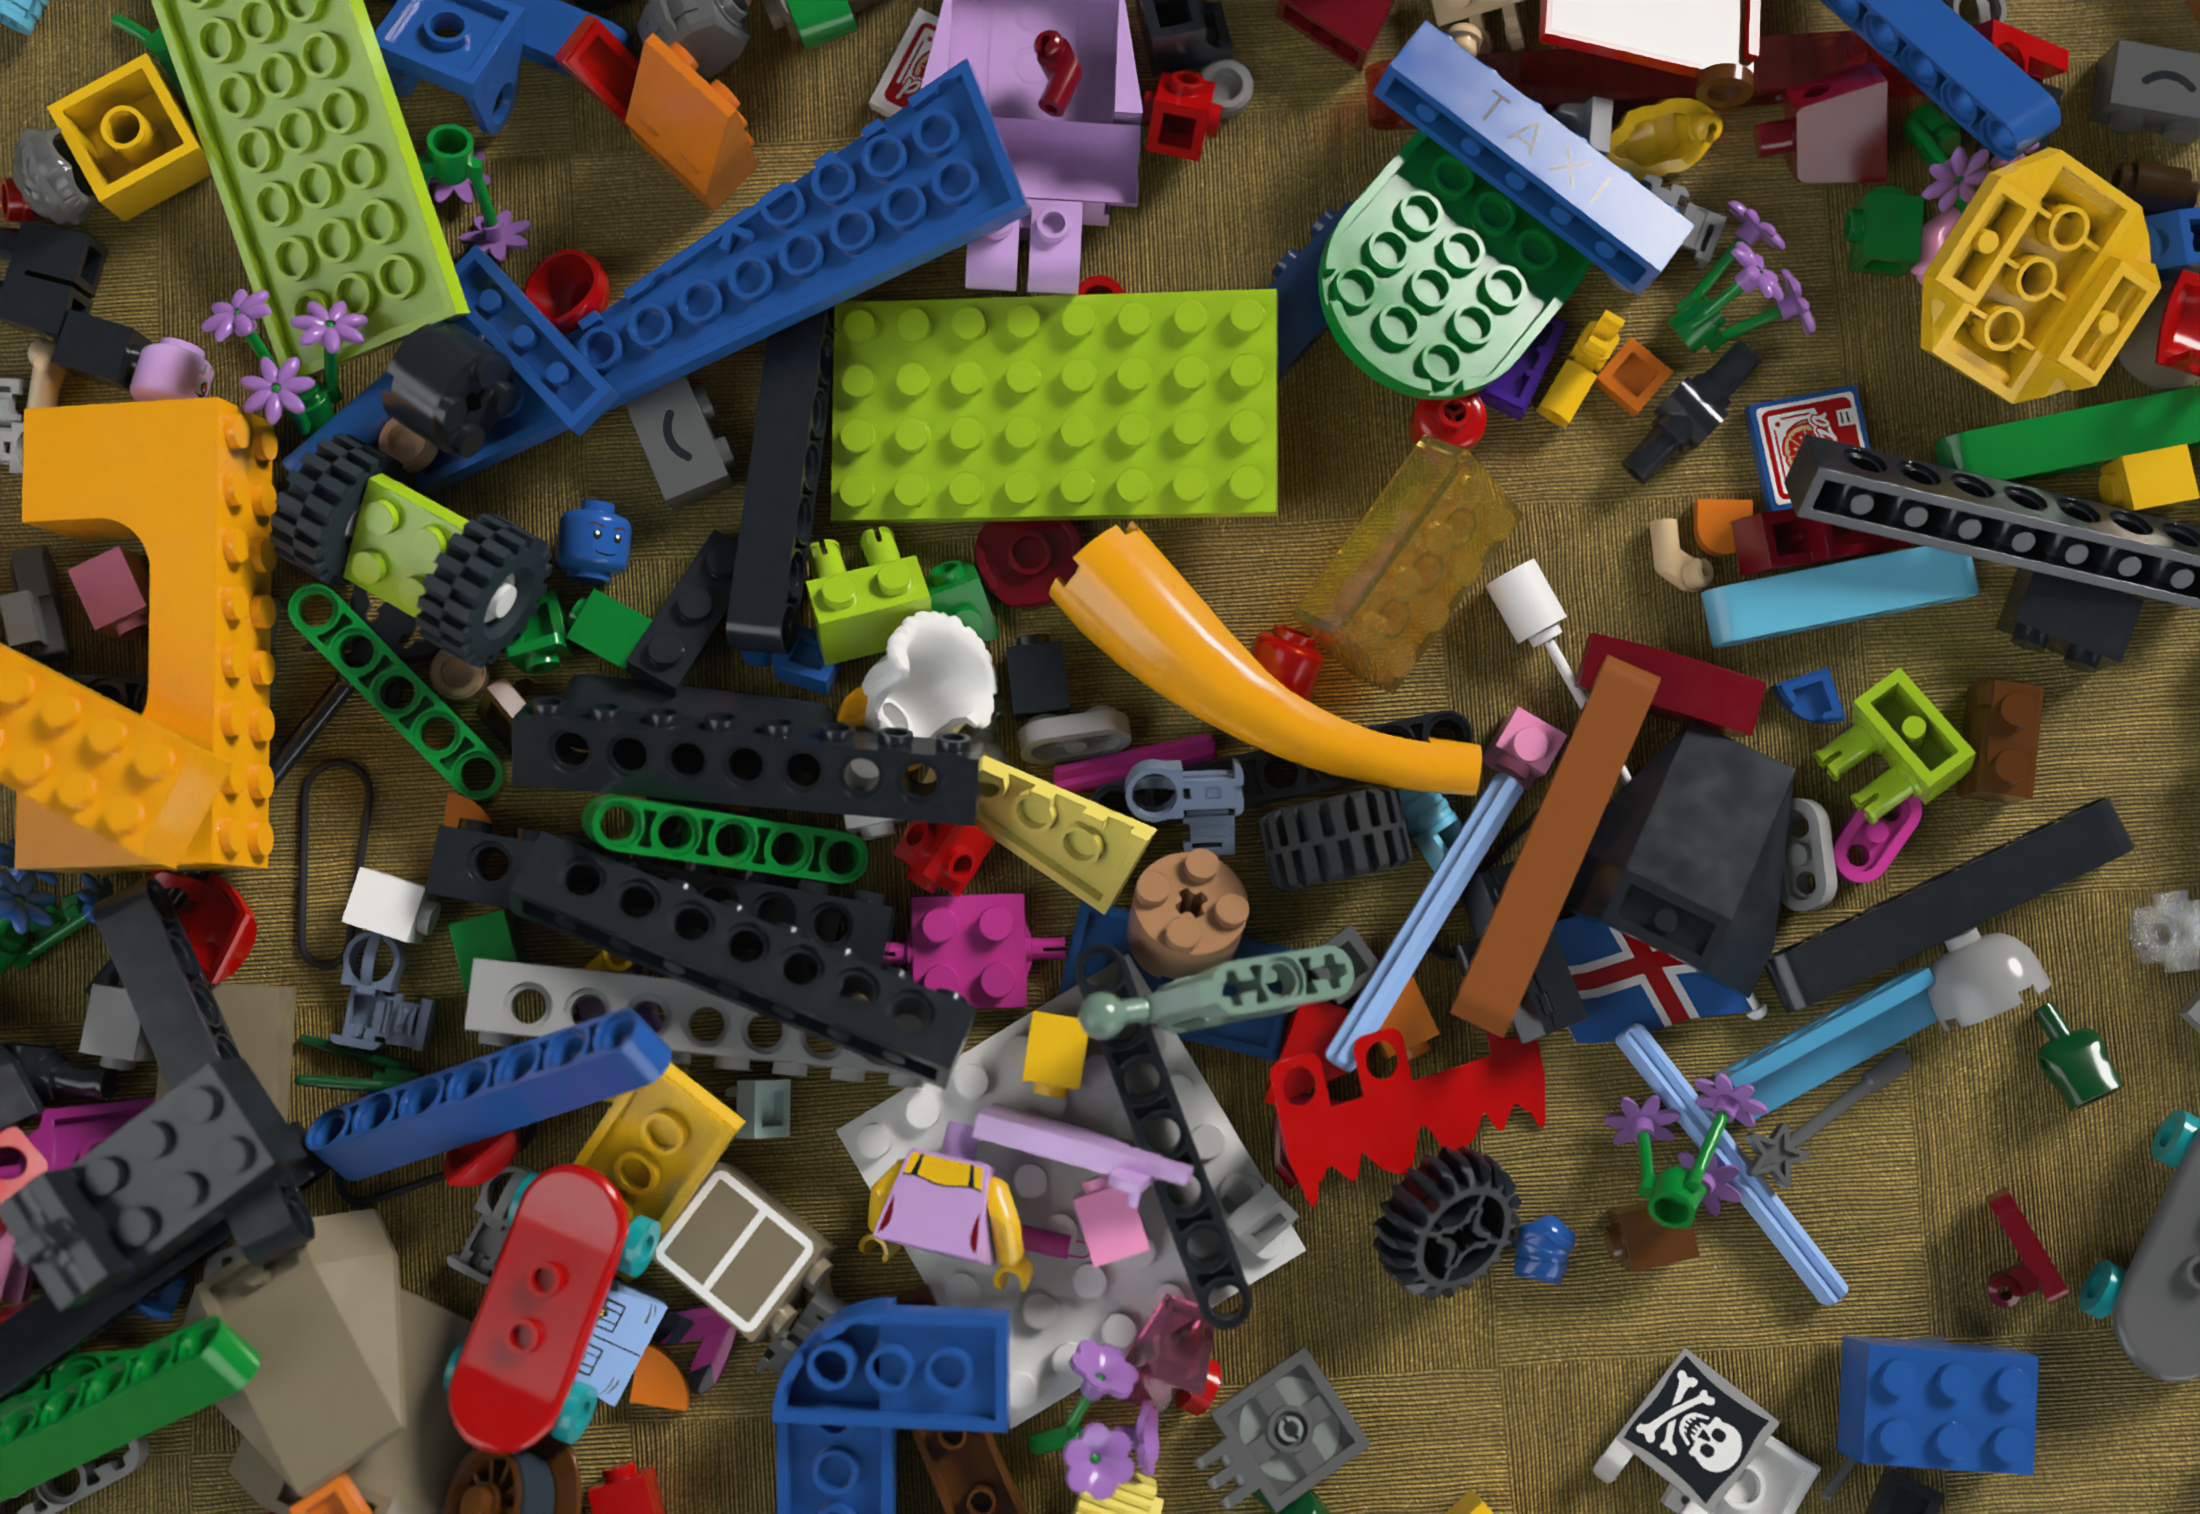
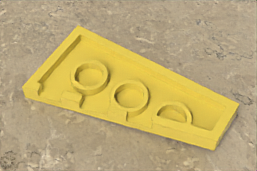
[923,755,1157,915]

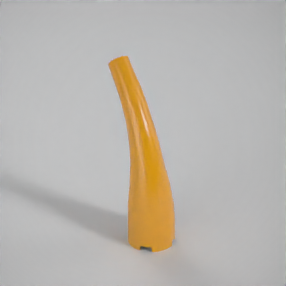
[1049,521,1482,796]

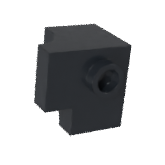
[1135,0,1233,76]

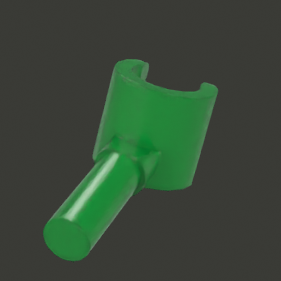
[111,13,167,58]

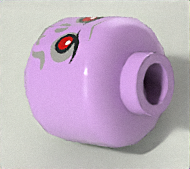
[130,337,214,402]

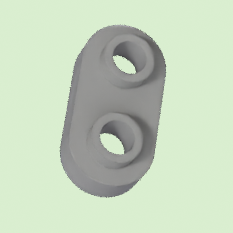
[1018,705,1132,765]
[1780,798,1837,911]

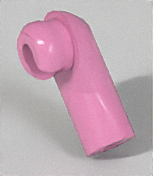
[1910,206,1962,285]

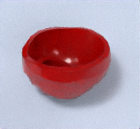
[523,249,611,335]

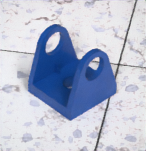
[375,0,526,135]

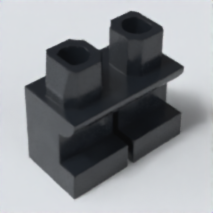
[0,220,109,341]

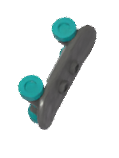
[2078,1109,2200,1383]

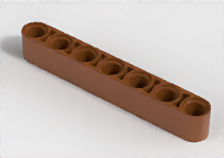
[1449,655,1661,1038]

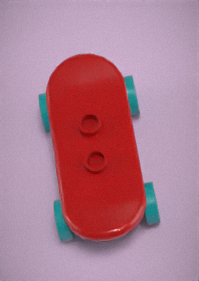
[443,1164,661,1455]

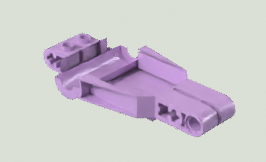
[920,0,1143,295]

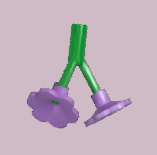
[1029,1340,1159,1500]

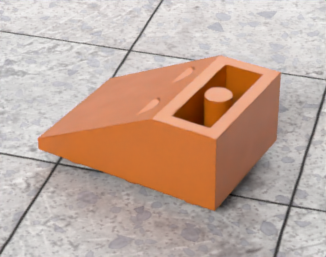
[625,33,758,213]

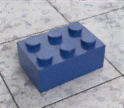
[1837,1335,2039,1475]

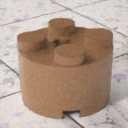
[1127,848,1249,979]

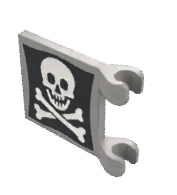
[1592,1347,1780,1514]

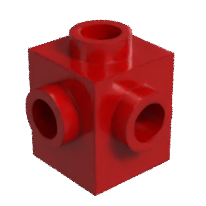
[1141,71,1223,162]
[892,821,996,898]

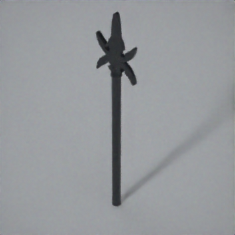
[85,585,441,995]

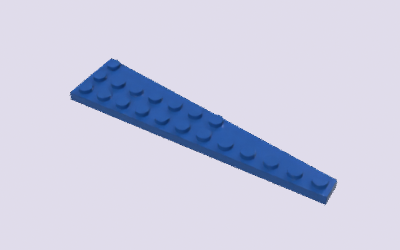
[414,58,1032,495]

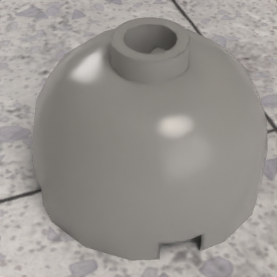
[1927,927,2052,1031]

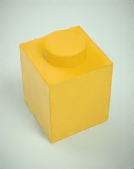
[2098,444,2200,514]
[1022,1010,1090,1098]

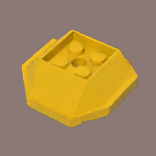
[1920,147,2161,404]

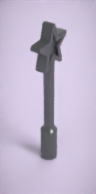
[1745,1048,1912,1188]

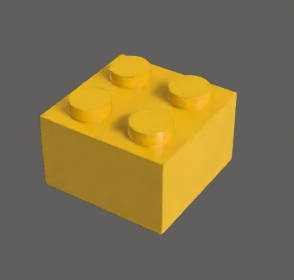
[47,53,212,222]

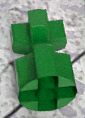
[28,892,89,940]

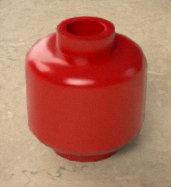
[1409,393,1487,464]
[1250,624,1324,701]

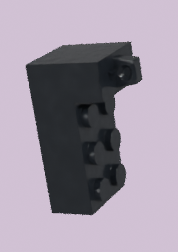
[0,1058,308,1311]

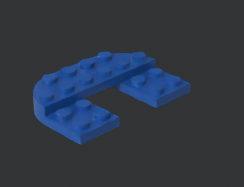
[772,1297,1011,1514]

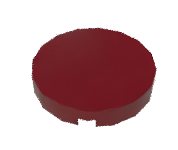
[974,520,1084,611]

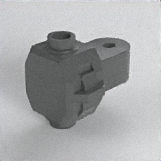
[636,0,751,80]

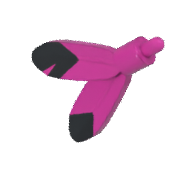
[651,1306,738,1395]

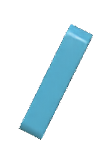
[1701,546,1981,648]

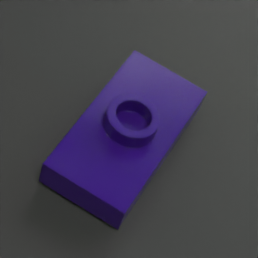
[1476,316,1568,421]

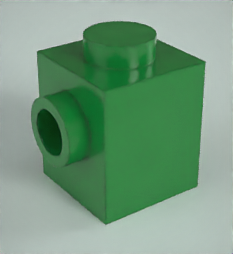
[1843,186,1924,277]

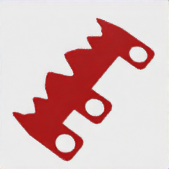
[1270,1027,1546,1208]

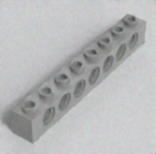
[464,958,924,1088]

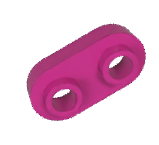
[1832,795,1922,884]

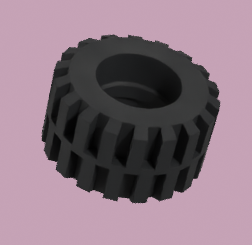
[1258,787,1413,891]

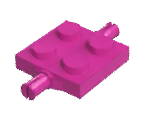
[887,892,1066,1009]

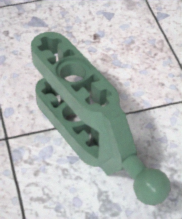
[1079,945,1354,1040]

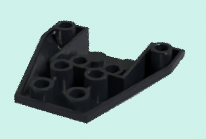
[1562,720,1795,998]

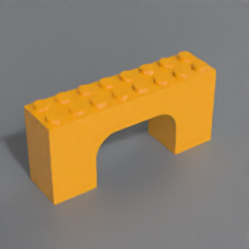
[15,397,278,875]

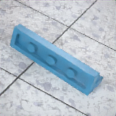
[1712,968,1938,1126]

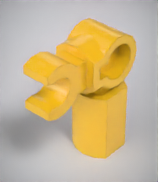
[1536,309,1626,428]

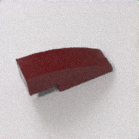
[1731,509,1912,576]
[1574,633,1767,737]

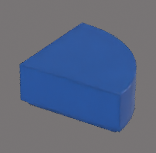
[1770,667,1847,725]

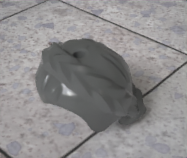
[11,127,99,224]

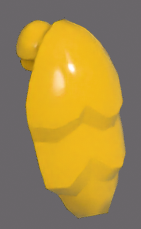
[1605,98,1723,182]

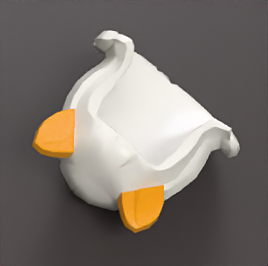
[836,611,998,772]

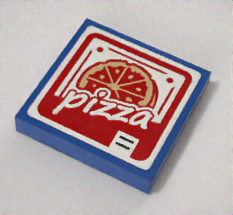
[1744,385,1871,512]

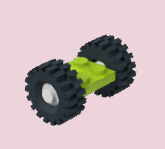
[270,433,552,668]

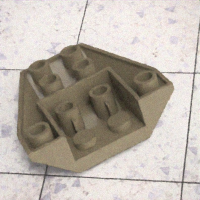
[181,1208,407,1498]
[228,1287,474,1514]

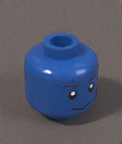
[554,500,632,585]

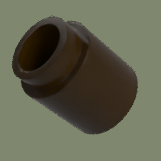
[2110,160,2199,217]

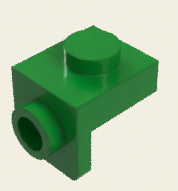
[924,560,1000,643]
[504,589,576,674]

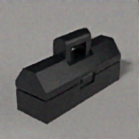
[1451,860,1589,1045]

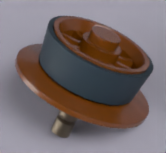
[443,1431,586,1514]

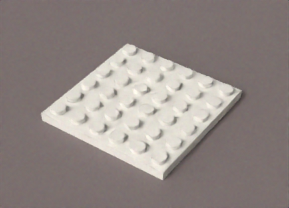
[836,954,1307,1429]

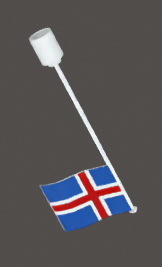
[1485,558,1767,1044]

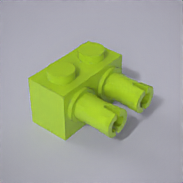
[806,526,932,666]
[1813,667,1976,825]

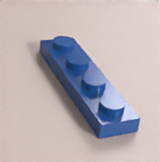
[454,244,620,436]

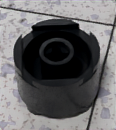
[381,320,521,458]

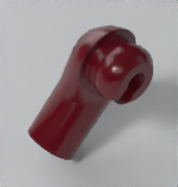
[1034,30,1082,117]

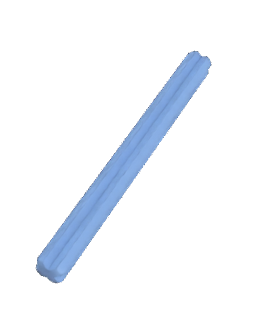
[1325,772,1524,1072]
[1615,1023,1849,1306]

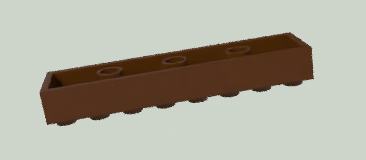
[896,1283,1029,1514]

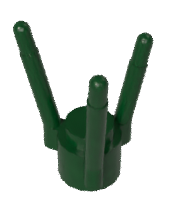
[294,1034,424,1094]

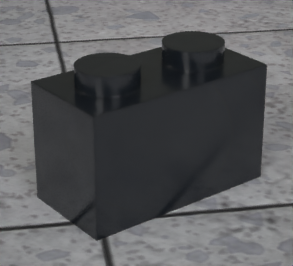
[1995,568,2144,673]

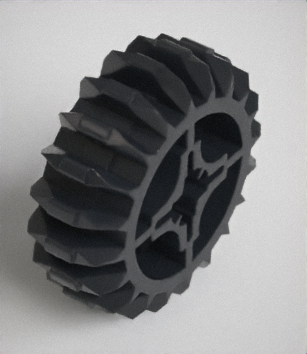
[1372,1145,1522,1300]

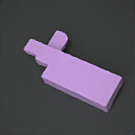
[972,1103,1194,1208]

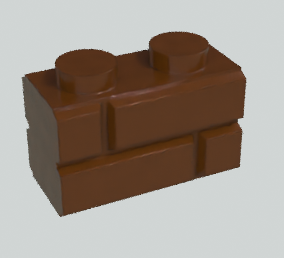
[1956,679,2044,804]

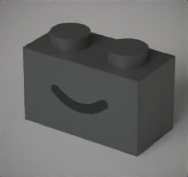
[2089,39,2200,143]
[625,375,738,511]

